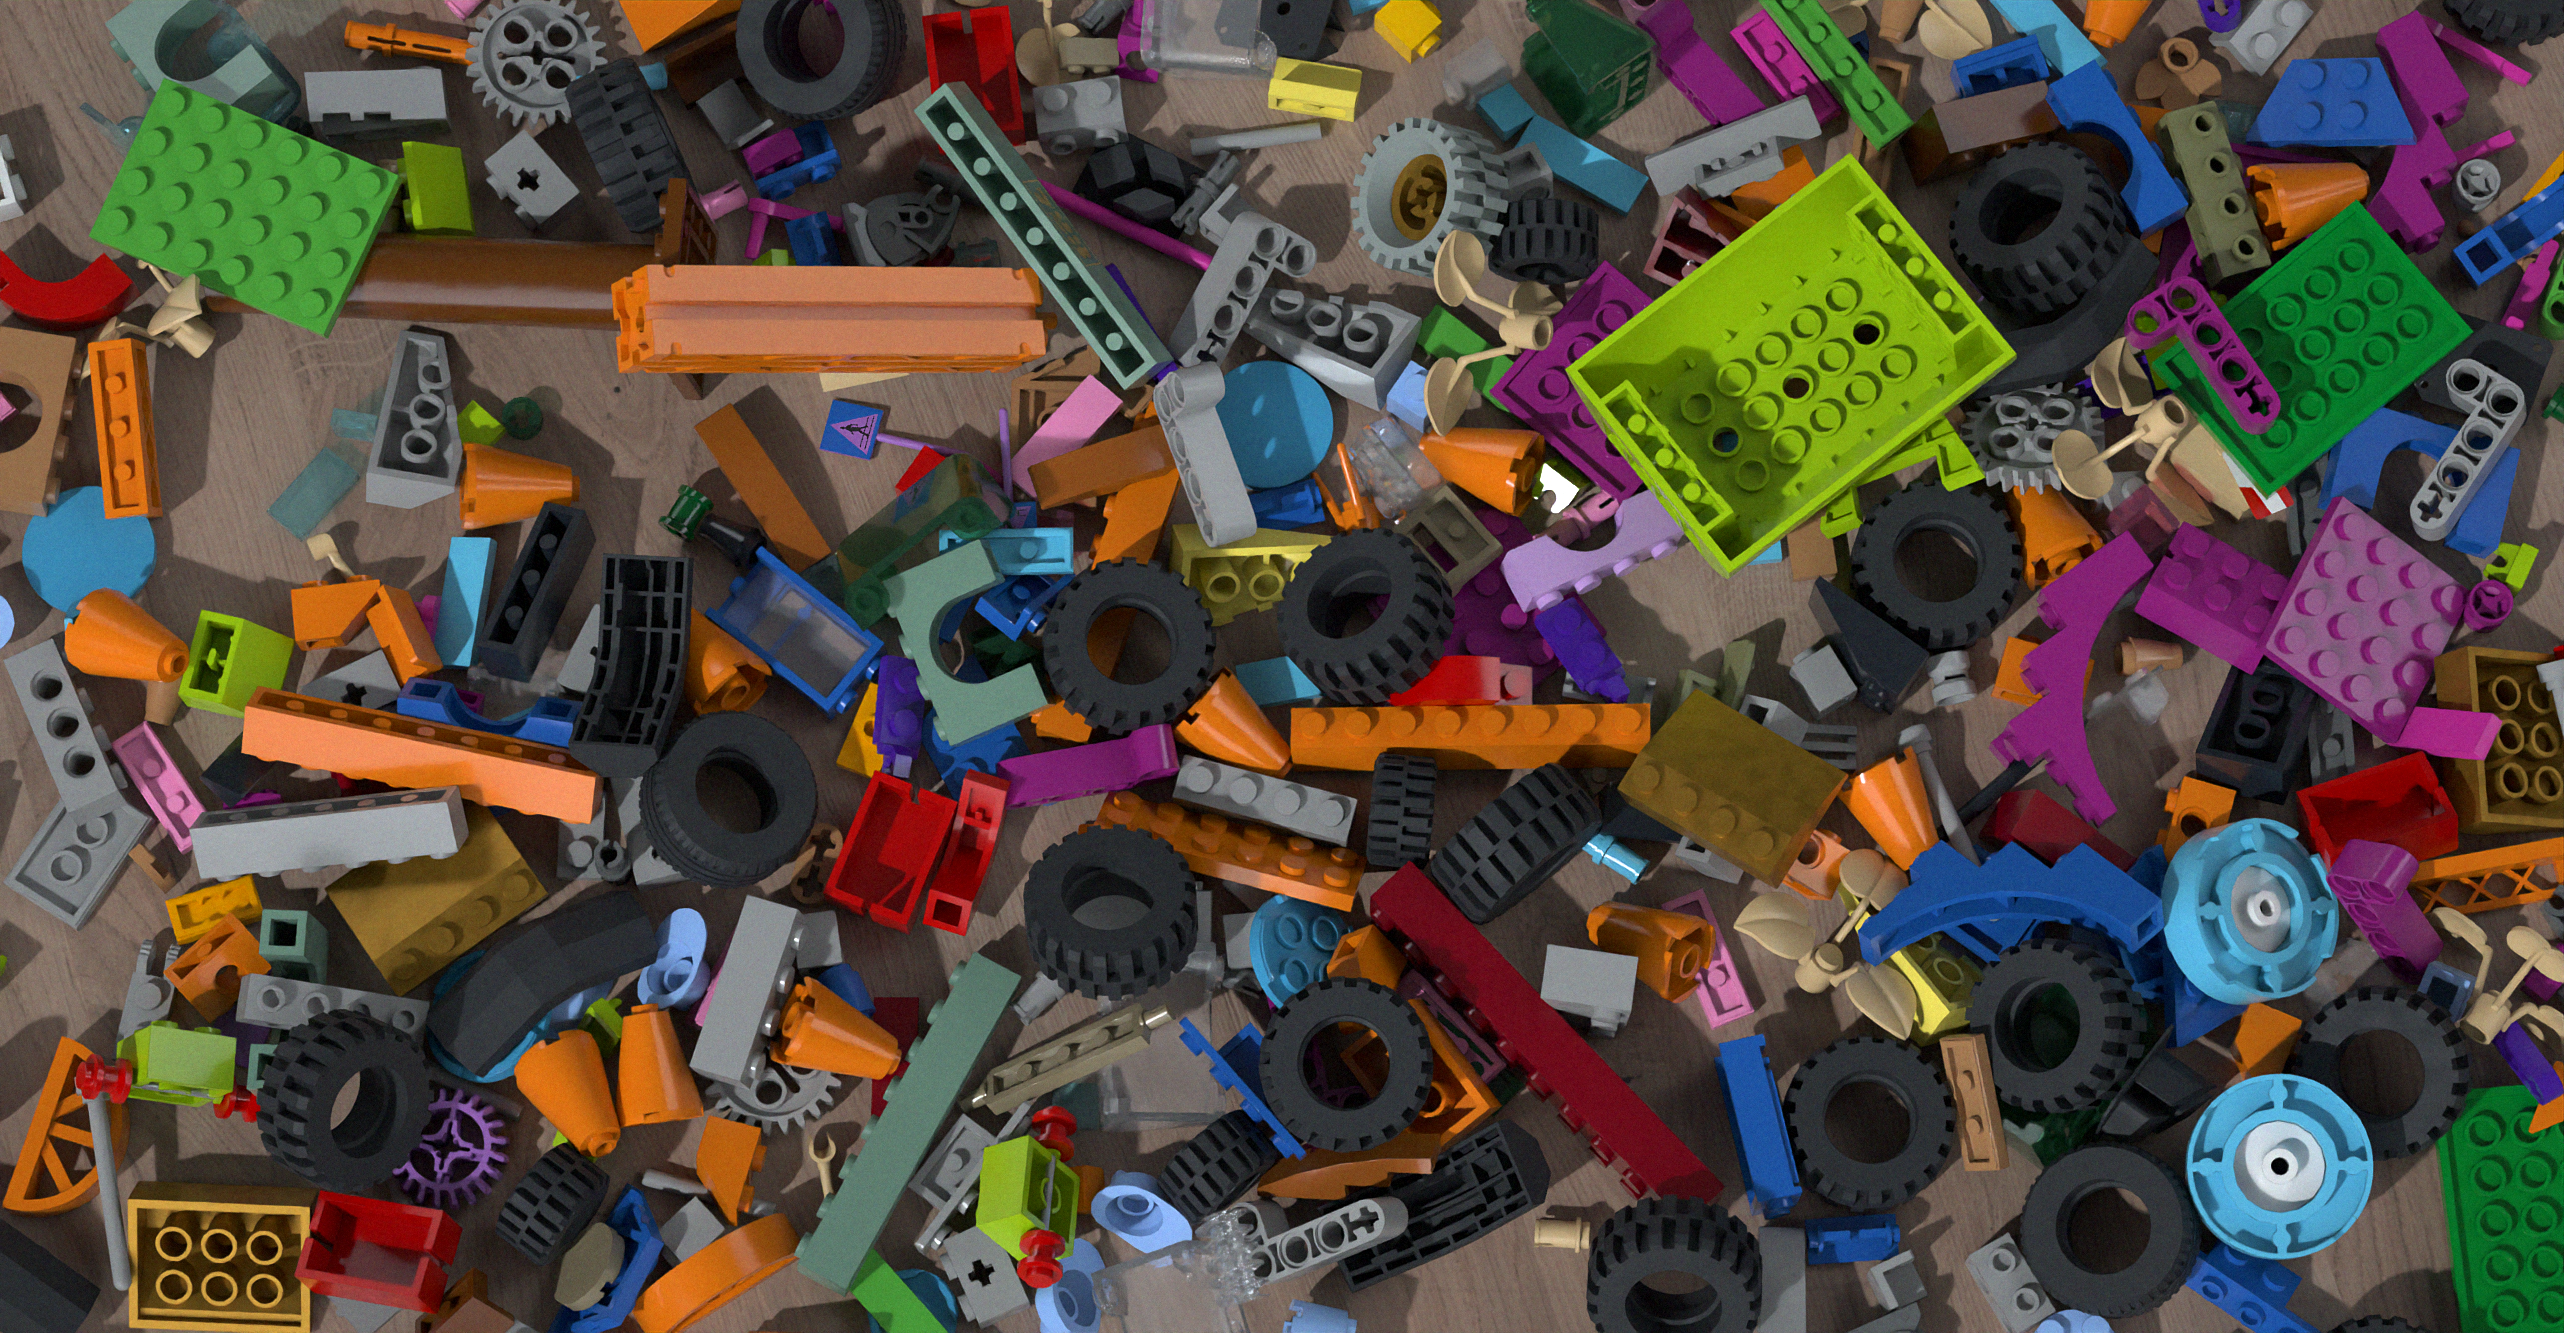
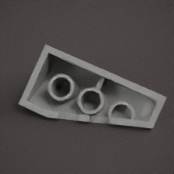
[1241,287,1422,412]
[366,330,463,509]

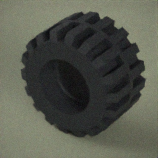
[1488,198,1599,285]
[1366,753,1438,869]
[1157,1109,1279,1225]
[495,1143,610,1267]

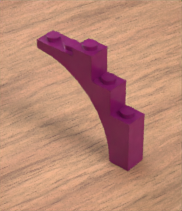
[2366,10,2470,256]
[2003,530,2154,829]

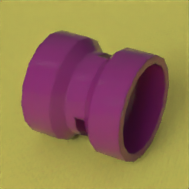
[2462,580,2513,633]

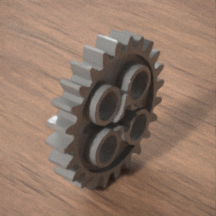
[465,0,608,130]
[1960,382,2106,495]
[700,996,843,1137]

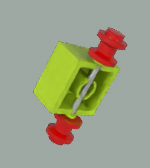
[76,1020,261,1123]
[976,1106,1080,1288]

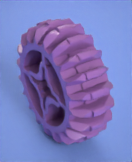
[391,1088,510,1211]

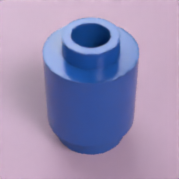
[817,963,876,1019]

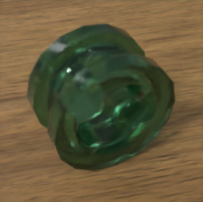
[502,397,544,441]

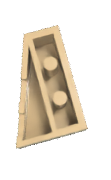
[2130,405,2254,525]

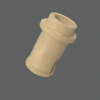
[1534,1217,1590,1253]

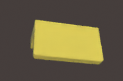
[1268,57,1362,122]

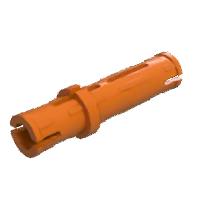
[344,20,476,66]

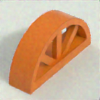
[2,1036,130,1218]
[631,1213,801,1333]

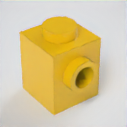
[1374,0,1442,64]

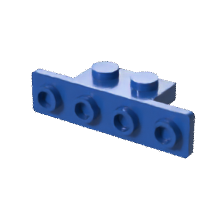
[1179,1016,1307,1161]
[2185,1238,2321,1333]

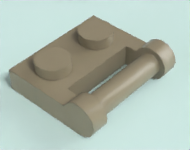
[1391,485,1504,598]

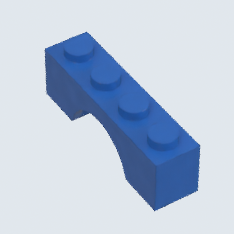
[2045,59,2189,241]
[2450,174,2564,291]
[397,677,583,749]

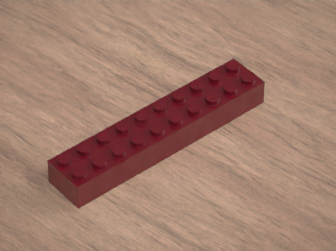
[1369,860,1725,1206]

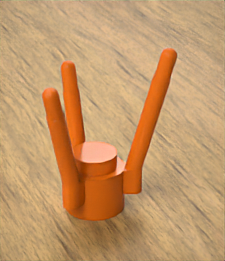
[1310,434,1385,536]

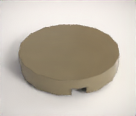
[552,1222,625,1311]

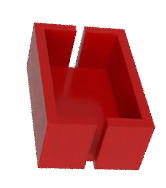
[922,5,1026,156]
[2296,751,2458,872]
[823,770,958,936]
[294,1190,463,1314]

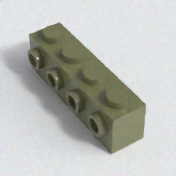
[2154,100,2272,289]

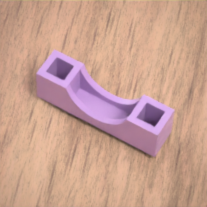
[1499,489,1684,613]

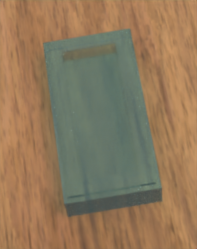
[267,446,360,542]

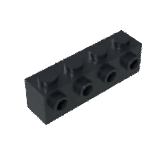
[477,502,596,684]

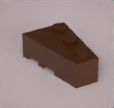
[1898,80,2063,187]

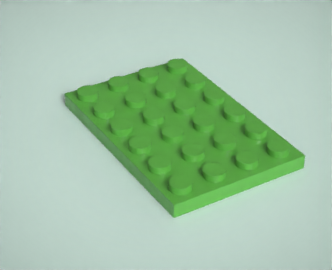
[89,78,403,339]

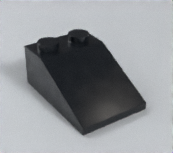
[1808,576,1930,715]
[2195,658,2318,806]

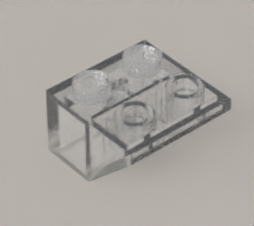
[1348,416,1448,524]

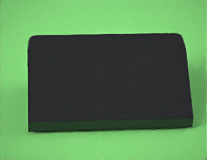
[199,731,278,809]
[1599,781,1683,844]

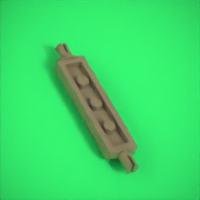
[958,1001,1176,1116]

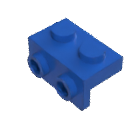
[741,120,843,201]
[974,574,1076,642]

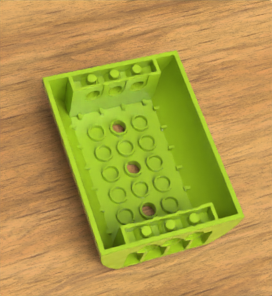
[1565,153,2017,579]

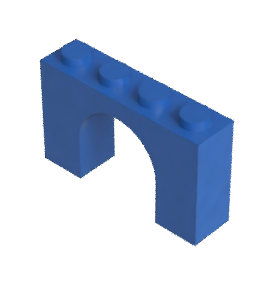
[2317,407,2521,559]

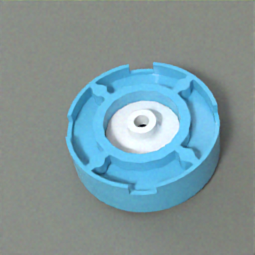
[2161,818,2339,1005]
[2185,1074,2373,1260]

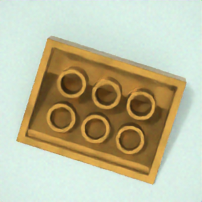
[2434,646,2564,835]
[1617,688,1848,890]
[324,798,549,998]
[128,1181,319,1333]

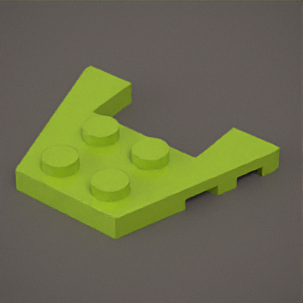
[1820,415,1986,539]

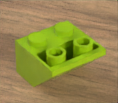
[397,141,476,236]
[178,609,296,719]

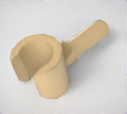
[307,533,356,581]
[806,1132,836,1198]

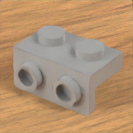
[2208,0,2314,77]
[1032,75,1129,155]

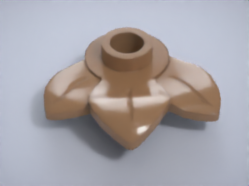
[2135,37,2222,111]

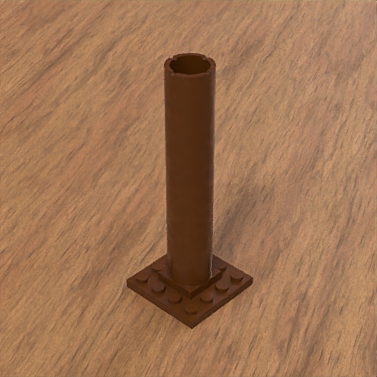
[204,178,719,400]

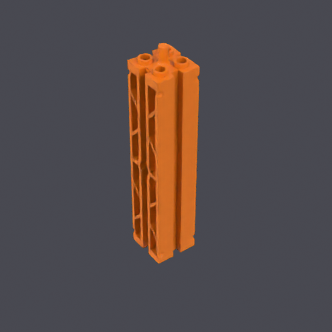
[611,265,1058,373]

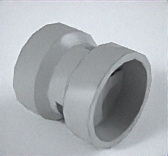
[2450,159,2501,214]
[1925,650,1978,706]

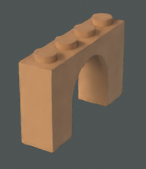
[0,326,86,517]

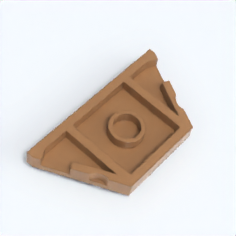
[1010,345,1101,511]

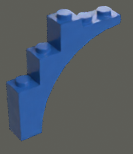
[1858,840,2165,967]

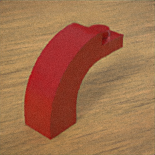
[0,249,141,331]
[1373,655,1532,707]
[923,769,1012,936]

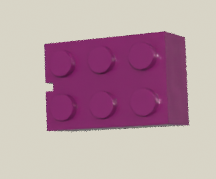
[2134,521,2291,675]

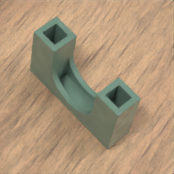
[105,0,290,117]
[882,539,1057,747]
[247,909,330,1097]

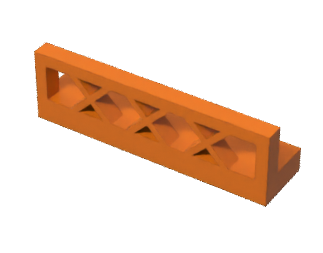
[88,338,163,520]
[2406,836,2564,916]

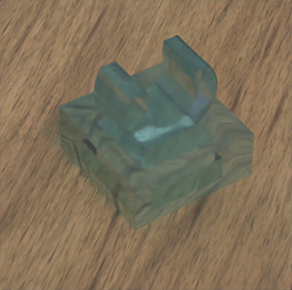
[2214,99,2258,145]
[953,236,1002,268]

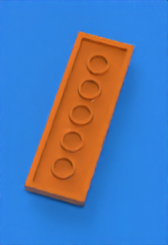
[1093,791,1368,912]

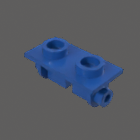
[784,210,843,266]
[1248,479,1325,531]
[1805,1213,1900,1265]

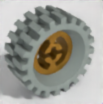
[1351,117,1509,279]

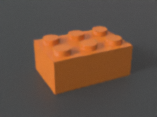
[1339,998,1502,1154]

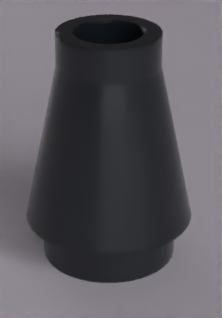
[699,513,767,569]

